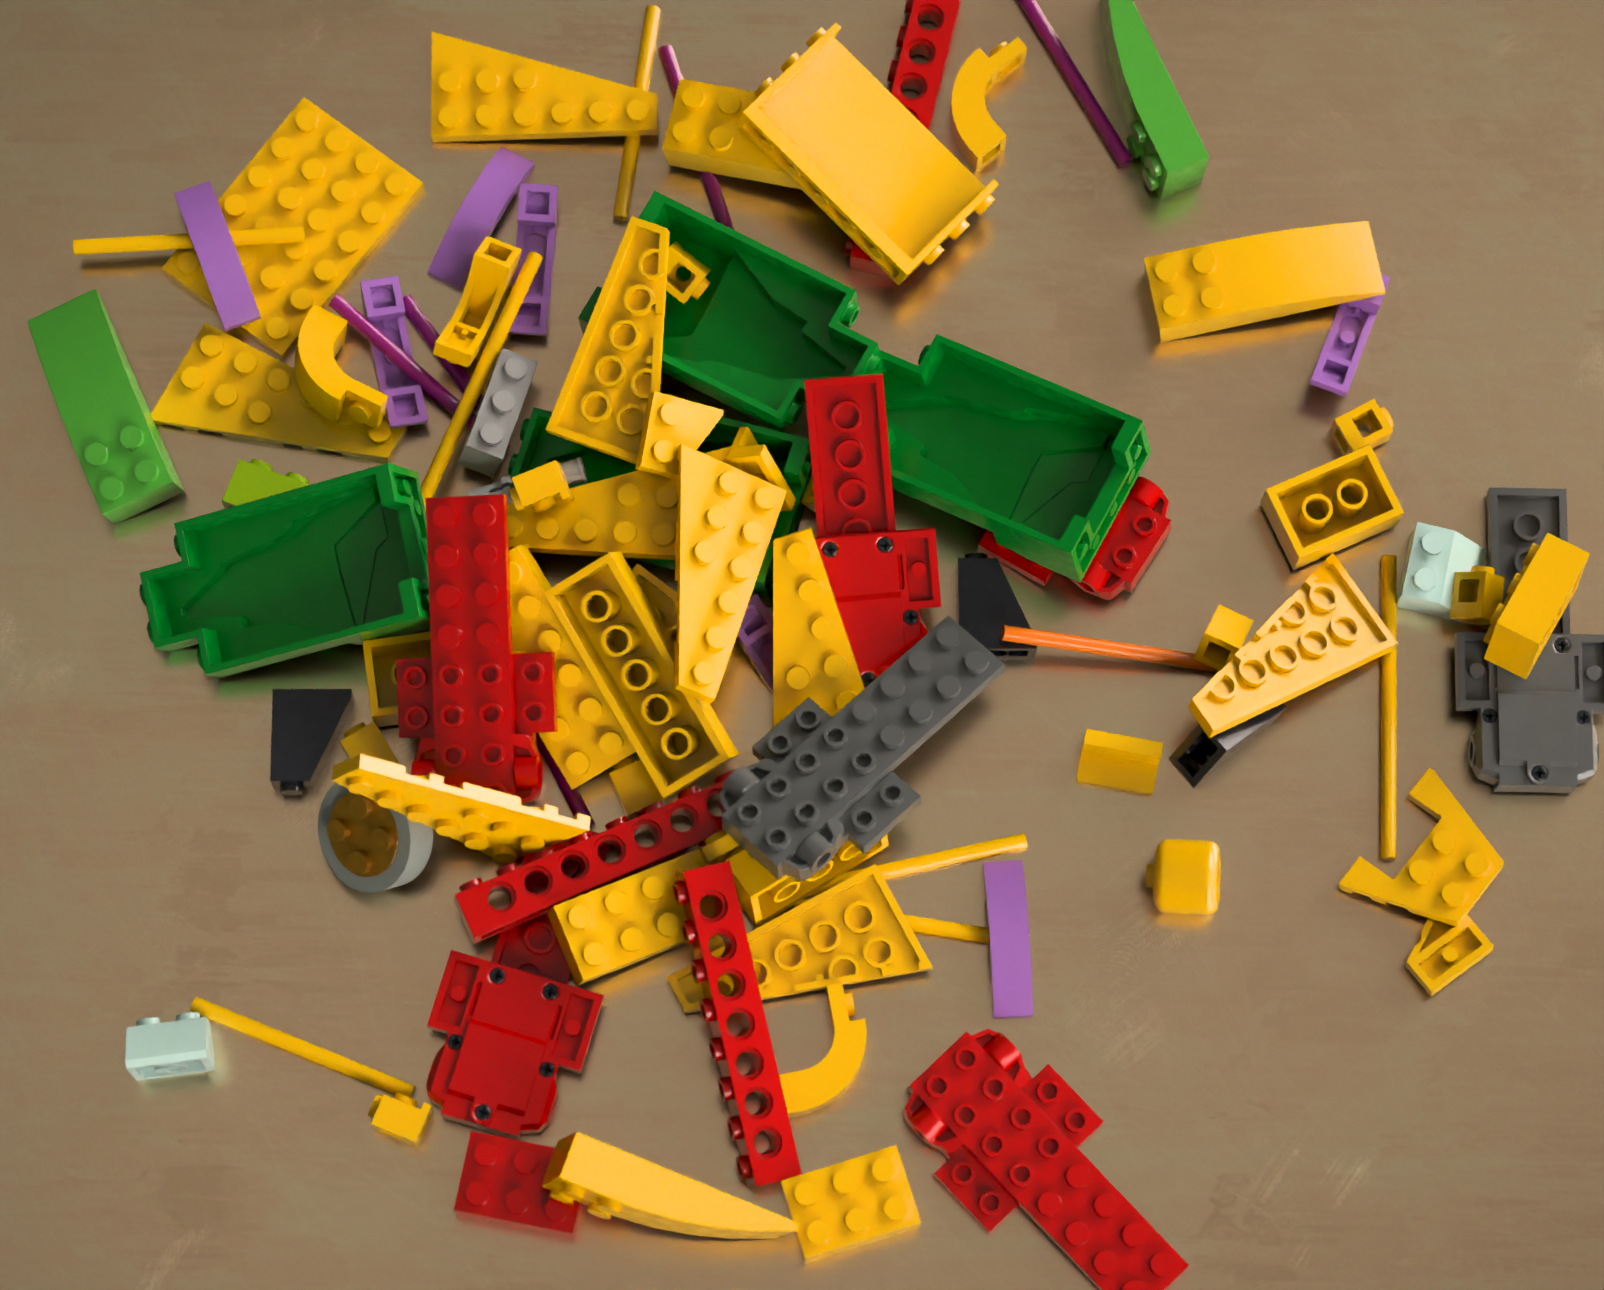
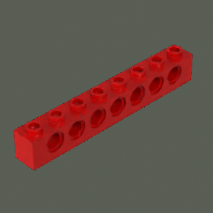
[844,0,961,278]
[454,770,734,944]
[672,861,802,1187]

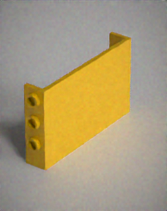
[735,23,999,286]

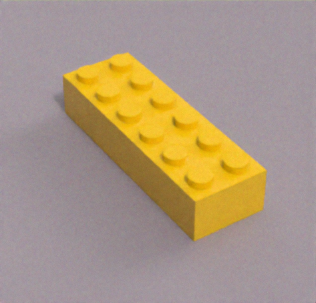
[509,544,636,790]
[544,551,740,798]

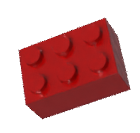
[454,1131,582,1240]

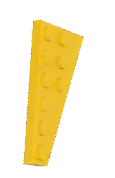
[431,32,659,143]
[545,216,670,464]
[773,527,865,728]
[1188,552,1398,738]

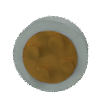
[318,783,433,893]

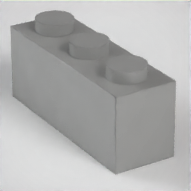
[457,348,538,478]

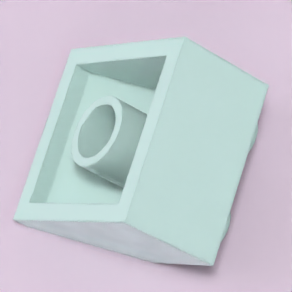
[1396,522,1486,624]
[125,1012,216,1081]

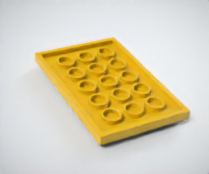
[162,97,424,360]

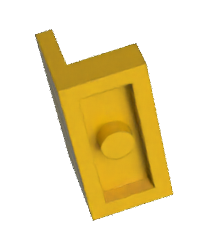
[726,426,796,511]
[1076,729,1164,796]

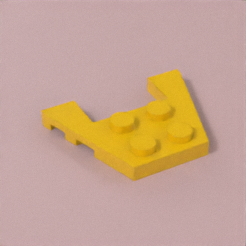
[1338,767,1504,927]

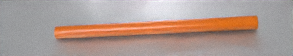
[1000,625,1218,672]

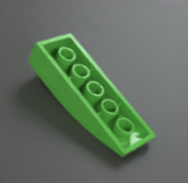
[1100,0,1209,200]
[27,288,184,524]

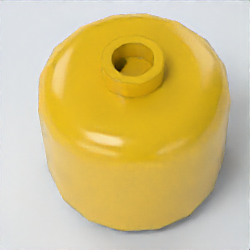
[1146,839,1221,914]

